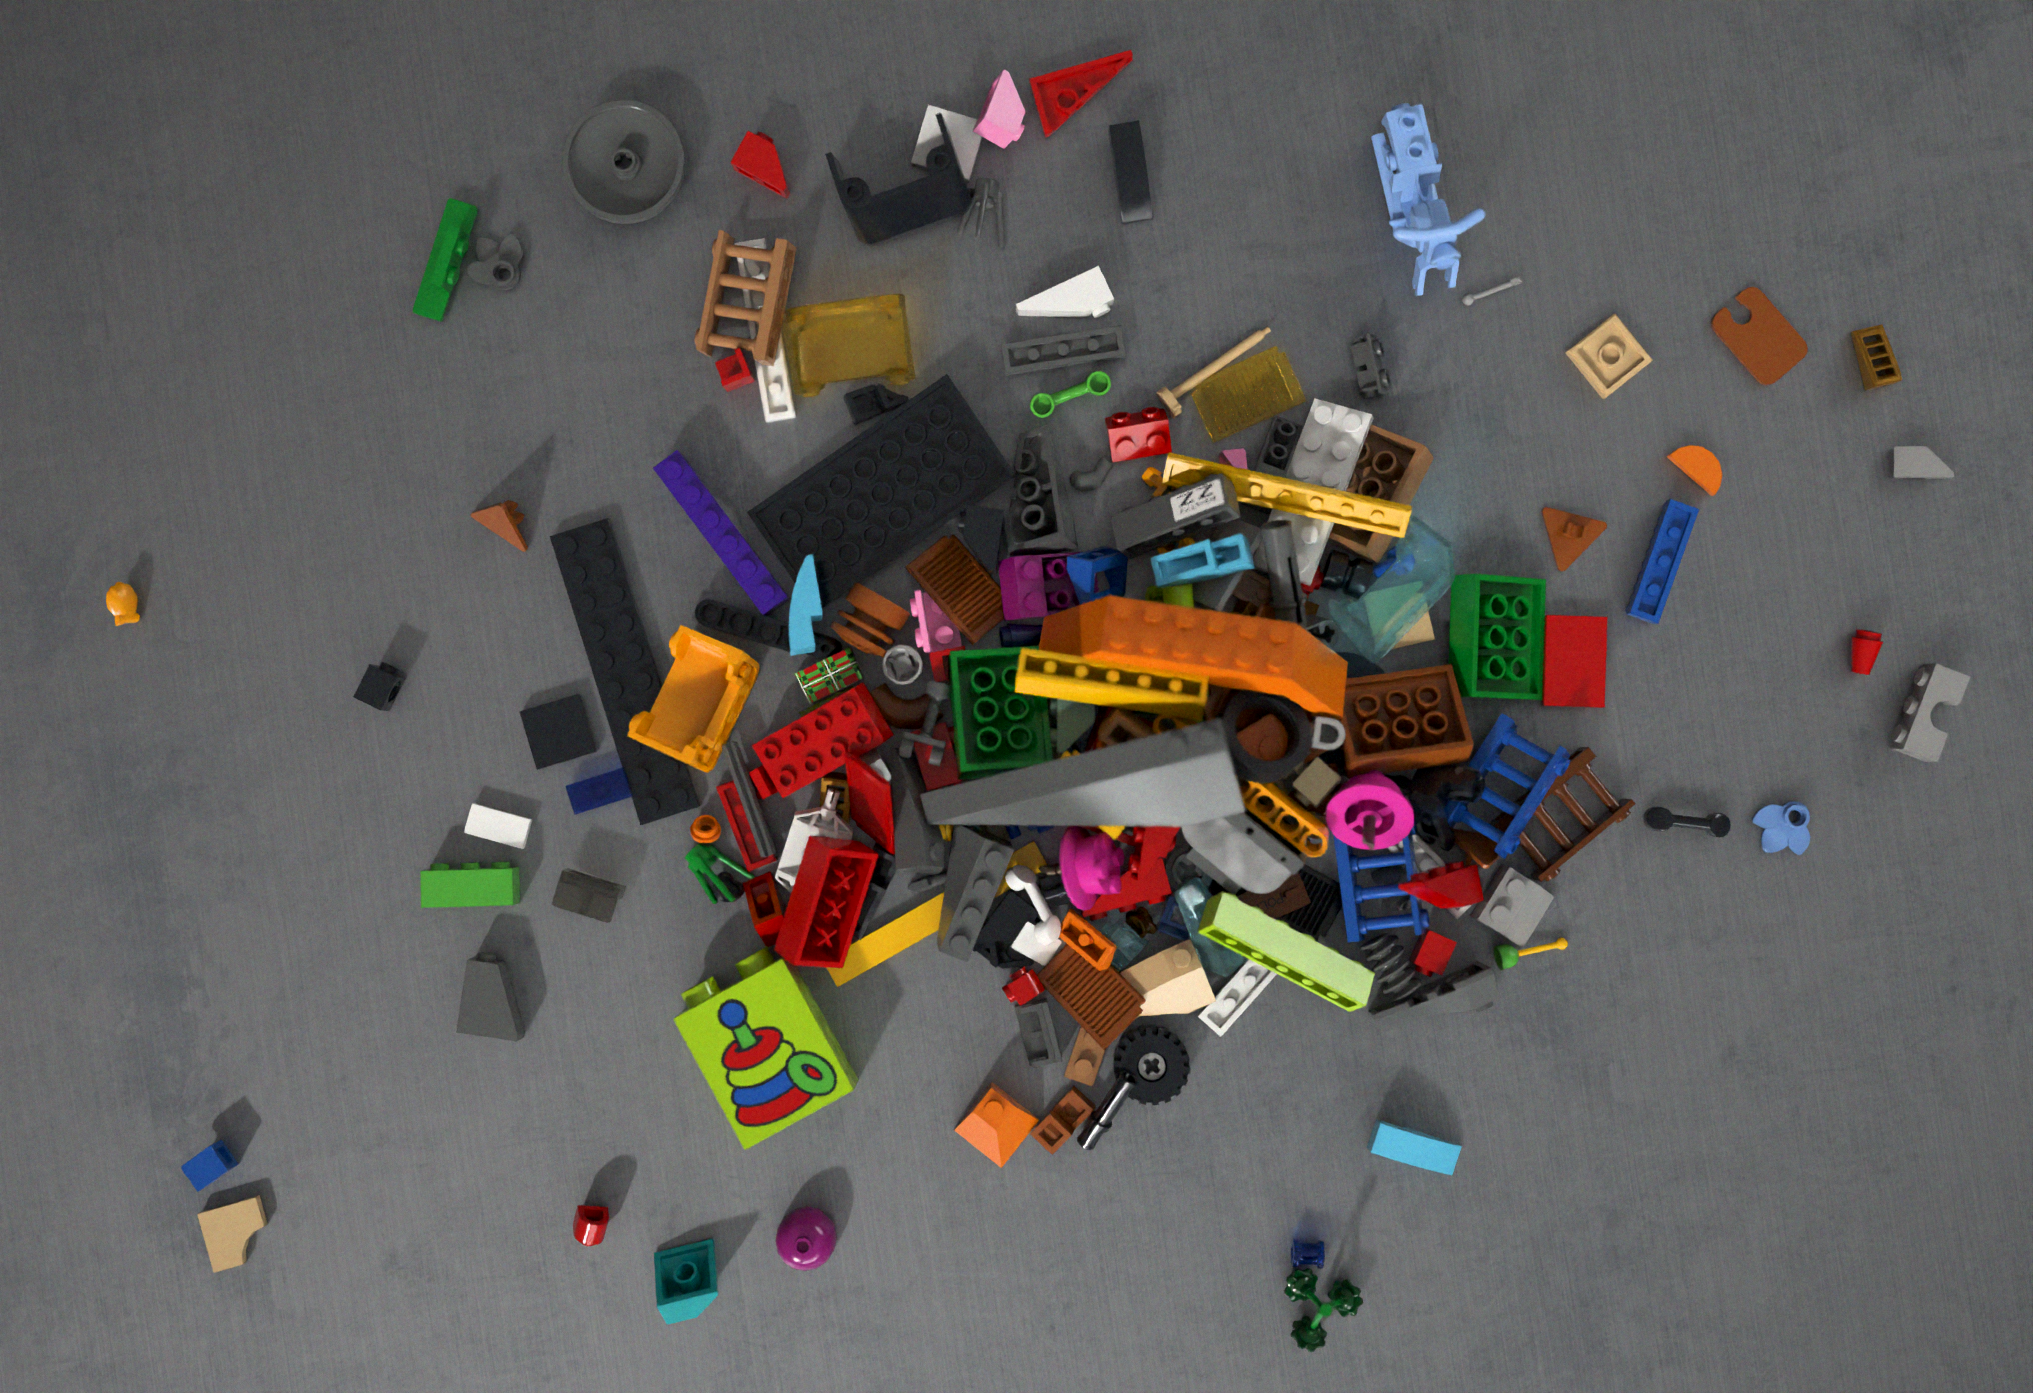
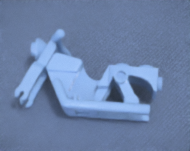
[1371,103,1485,296]

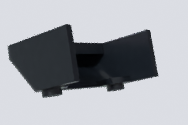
[825,113,972,246]

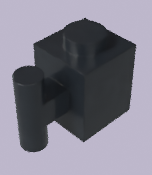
[1038,875,1072,908]

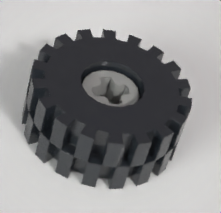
[1112,1024,1191,1106]

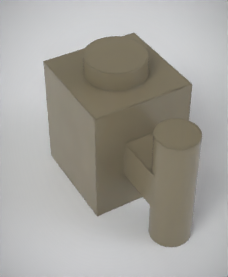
[1283,751,1341,808]

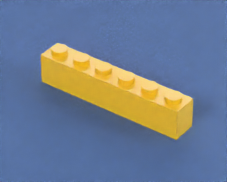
[1015,648,1209,720]

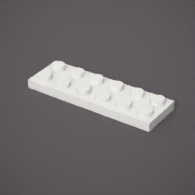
[1253,398,1373,586]

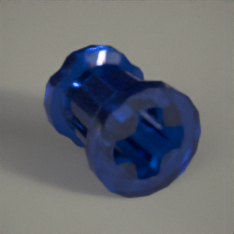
[1290,1239,1325,1269]

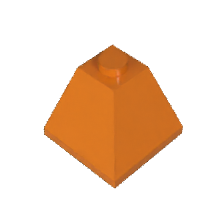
[954,1082,1039,1168]

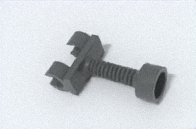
[899,681,951,767]

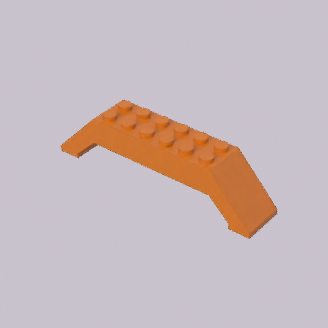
[1039,595,1348,721]

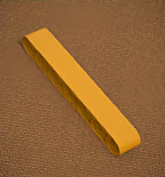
[1153,714,1329,857]

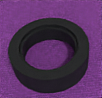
[1215,689,1311,783]

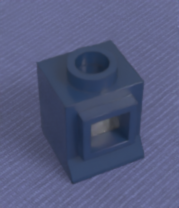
[1157,891,1199,941]

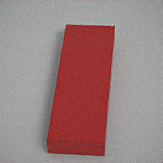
[716,780,777,872]

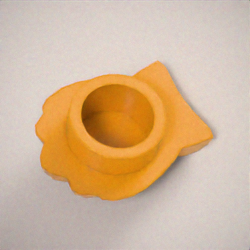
[106,581,140,626]

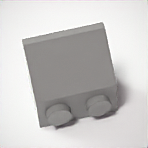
[1470,865,1554,948]

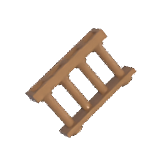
[695,230,797,366]

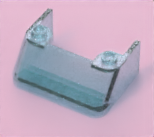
[1328,515,1455,664]

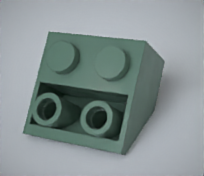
[1050,697,1095,753]

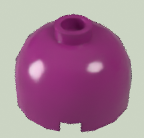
[775,1206,837,1271]

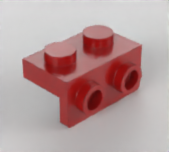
[1105,407,1172,463]

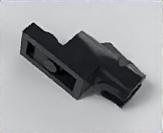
[1384,763,1485,809]

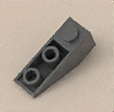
[1241,415,1303,515]

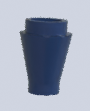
[999,623,1043,648]

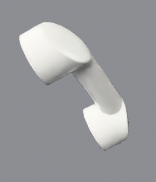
[1005,865,1061,945]

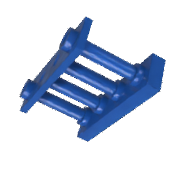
[1444,713,1570,859]
[1333,819,1430,943]

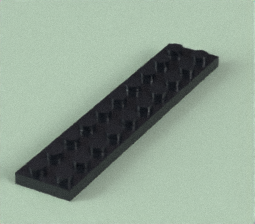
[550,518,700,825]

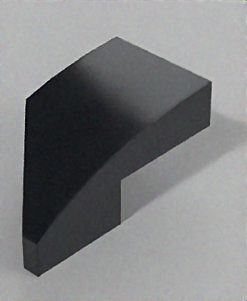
[843,383,909,425]
[973,938,1034,969]

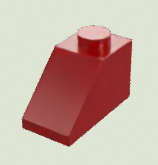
[730,131,790,199]
[743,871,787,948]

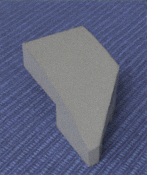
[1893,446,1954,479]

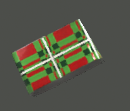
[794,647,864,704]

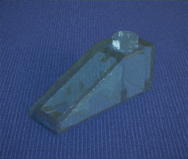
[1174,877,1248,977]

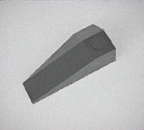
[1004,425,1078,555]
[890,748,945,875]
[1368,961,1500,1021]

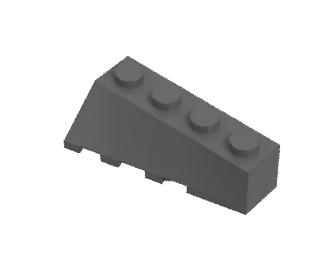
[937,825,1014,962]

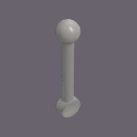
[1462,276,1523,305]

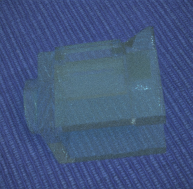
[1099,919,1149,972]

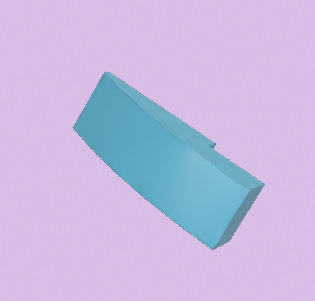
[1150,533,1255,588]
[788,555,823,656]
[1367,1119,1462,1175]

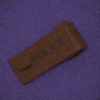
[1236,872,1311,919]

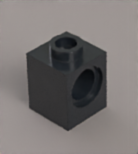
[354,662,406,711]

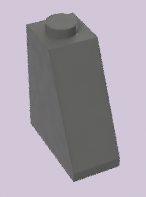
[456,953,525,1042]

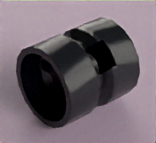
[1320,549,1374,600]

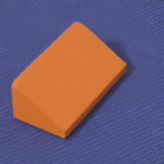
[1059,909,1117,971]

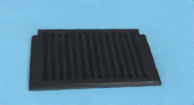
[1239,864,1343,942]

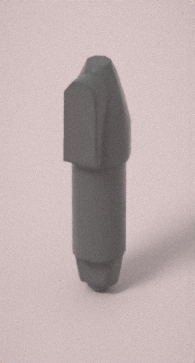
[908,871,947,892]

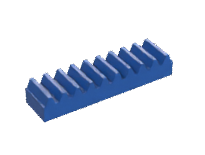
[1625,499,1699,624]

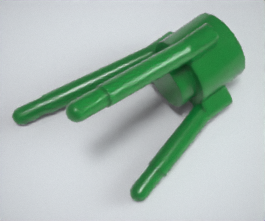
[684,843,754,904]

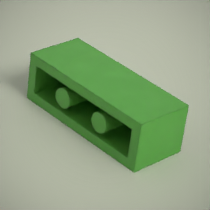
[420,861,520,908]

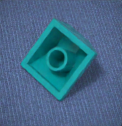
[654,1238,718,1325]

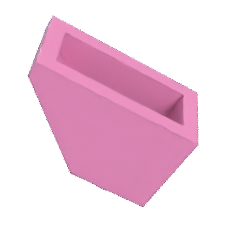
[973,70,1026,149]

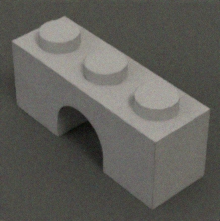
[1891,663,1970,762]

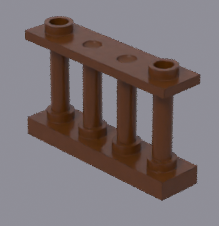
[1489,747,1635,882]

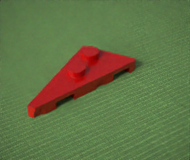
[1029,50,1133,138]

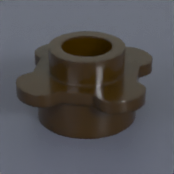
[1125,907,1157,939]

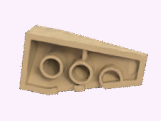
[1120,939,1216,1017]

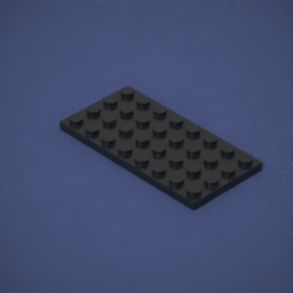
[747,374,1016,609]

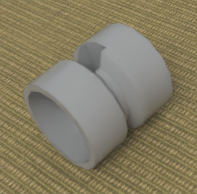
[882,645,924,685]

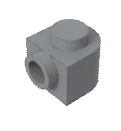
[1309,717,1345,750]

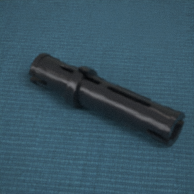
[1077,1071,1138,1150]

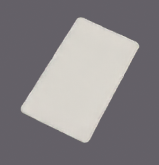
[1011,922,1062,966]

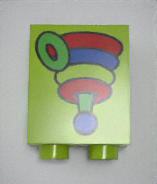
[673,947,859,1150]

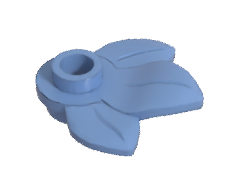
[1752,801,1811,855]

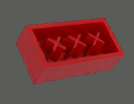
[752,682,894,799]
[774,835,879,968]

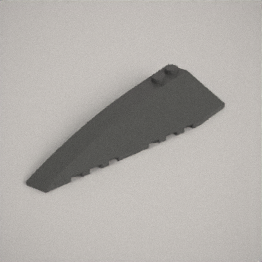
[920,719,1245,826]

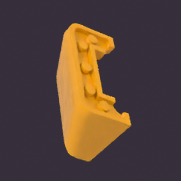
[627,625,759,773]

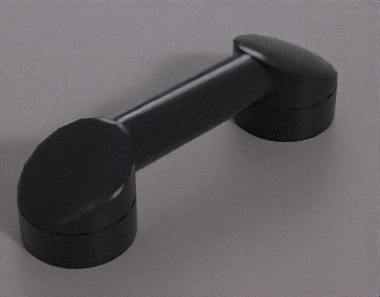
[1643,807,1731,838]

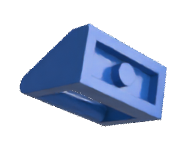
[1067,546,1128,605]

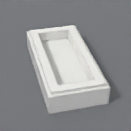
[464,803,533,849]

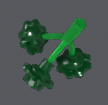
[1284,1268,1363,1353]

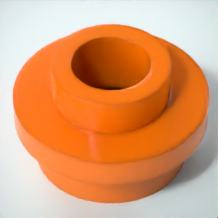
[690,815,721,844]

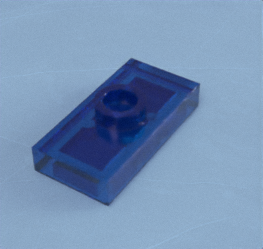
[566,767,633,815]

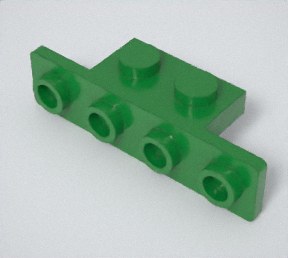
[412,198,478,322]

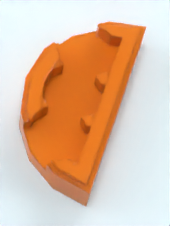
[1666,445,1722,496]

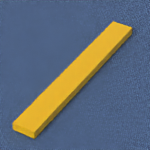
[1162,452,1412,538]
[826,841,1048,987]

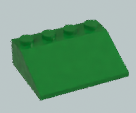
[1449,573,1546,700]
[947,646,1053,779]

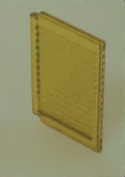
[1191,346,1307,443]

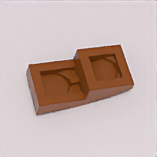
[1030,1086,1096,1155]

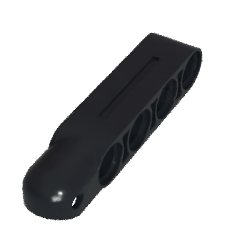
[695,599,843,660]

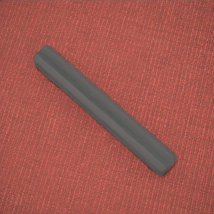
[722,741,776,857]

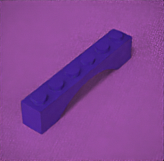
[653,450,791,616]

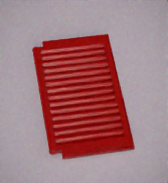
[845,753,895,855]

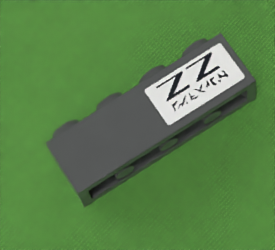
[1111,473,1241,559]

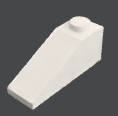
[1016,266,1114,318]

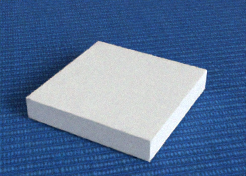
[911,105,982,182]

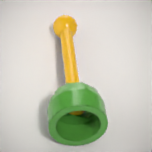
[1494,938,1568,970]

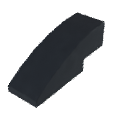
[1108,120,1153,224]
[853,842,896,940]

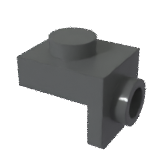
[1370,865,1411,913]

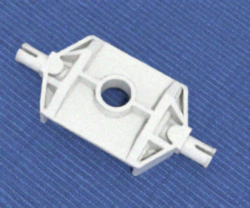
[775,789,853,893]

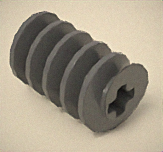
[1360,933,1421,1002]

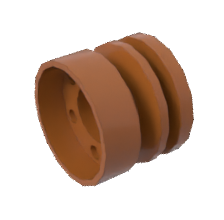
[829,582,910,658]

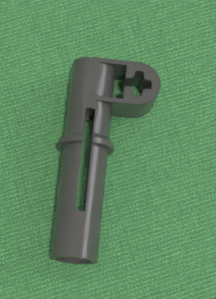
[1261,520,1340,648]

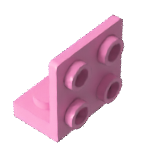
[910,590,962,654]

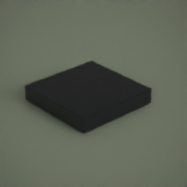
[519,694,597,770]

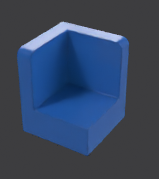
[181,1140,239,1192]

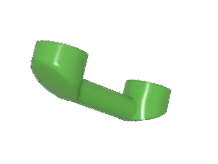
[1029,371,1111,418]

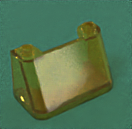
[783,293,916,397]

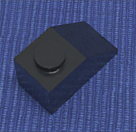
[976,889,1041,944]

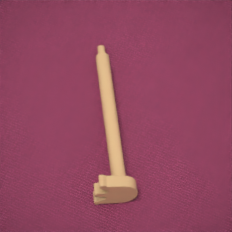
[1156,326,1271,418]

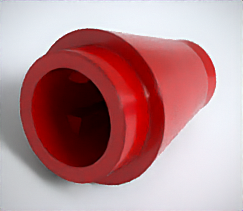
[1851,629,1884,675]

